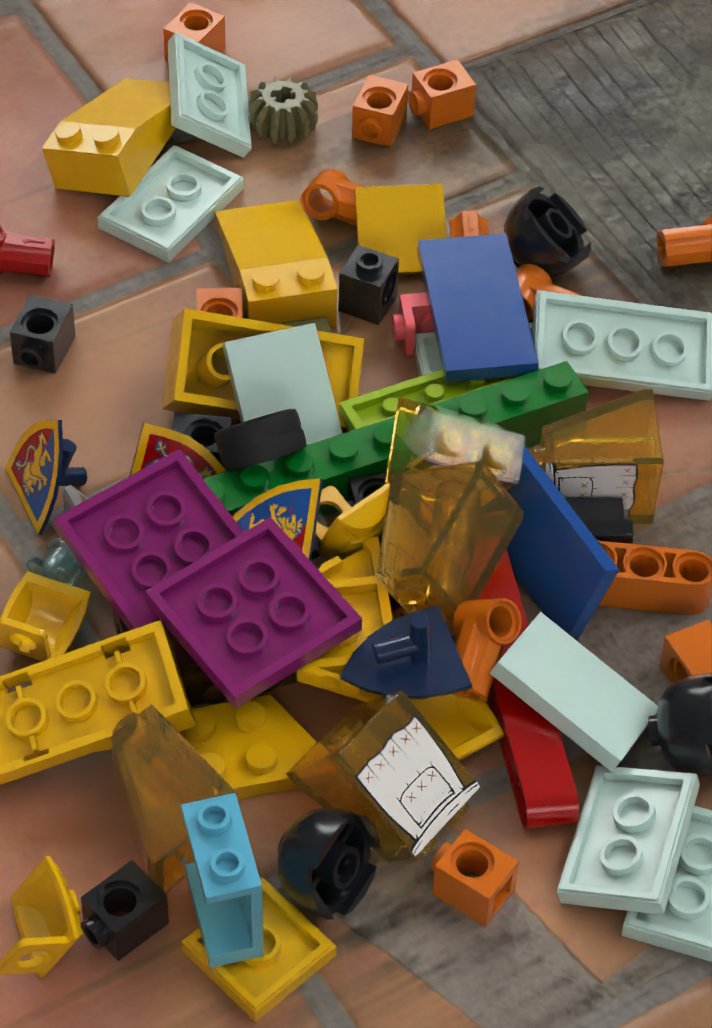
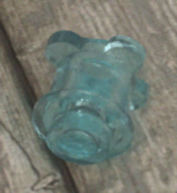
[26,538,87,585]

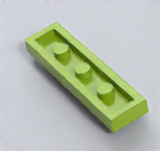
[339,369,518,431]

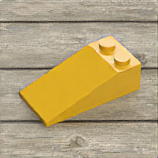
[42,78,176,197]
[215,200,338,328]
[162,308,364,430]

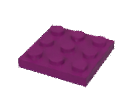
[54,449,244,631]
[145,517,362,709]

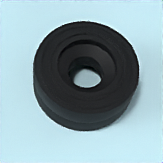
[215,409,307,471]

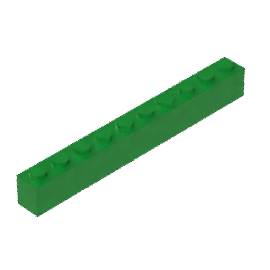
[203,361,589,519]

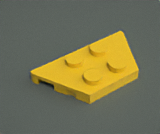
[295,537,407,712]
[140,695,340,817]

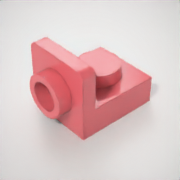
[391,292,434,357]

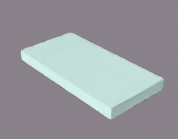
[532,290,712,401]

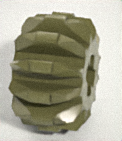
[248,77,318,145]

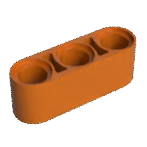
[598,541,712,615]

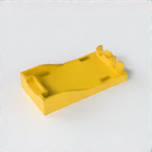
[0,620,197,785]

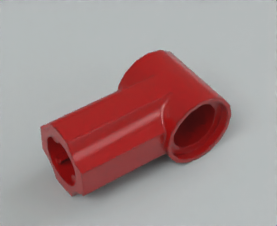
[0,224,55,277]

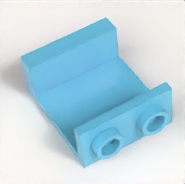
[181,793,264,968]

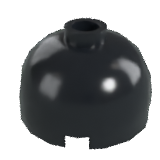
[504,186,591,277]
[648,673,712,777]
[278,807,380,919]

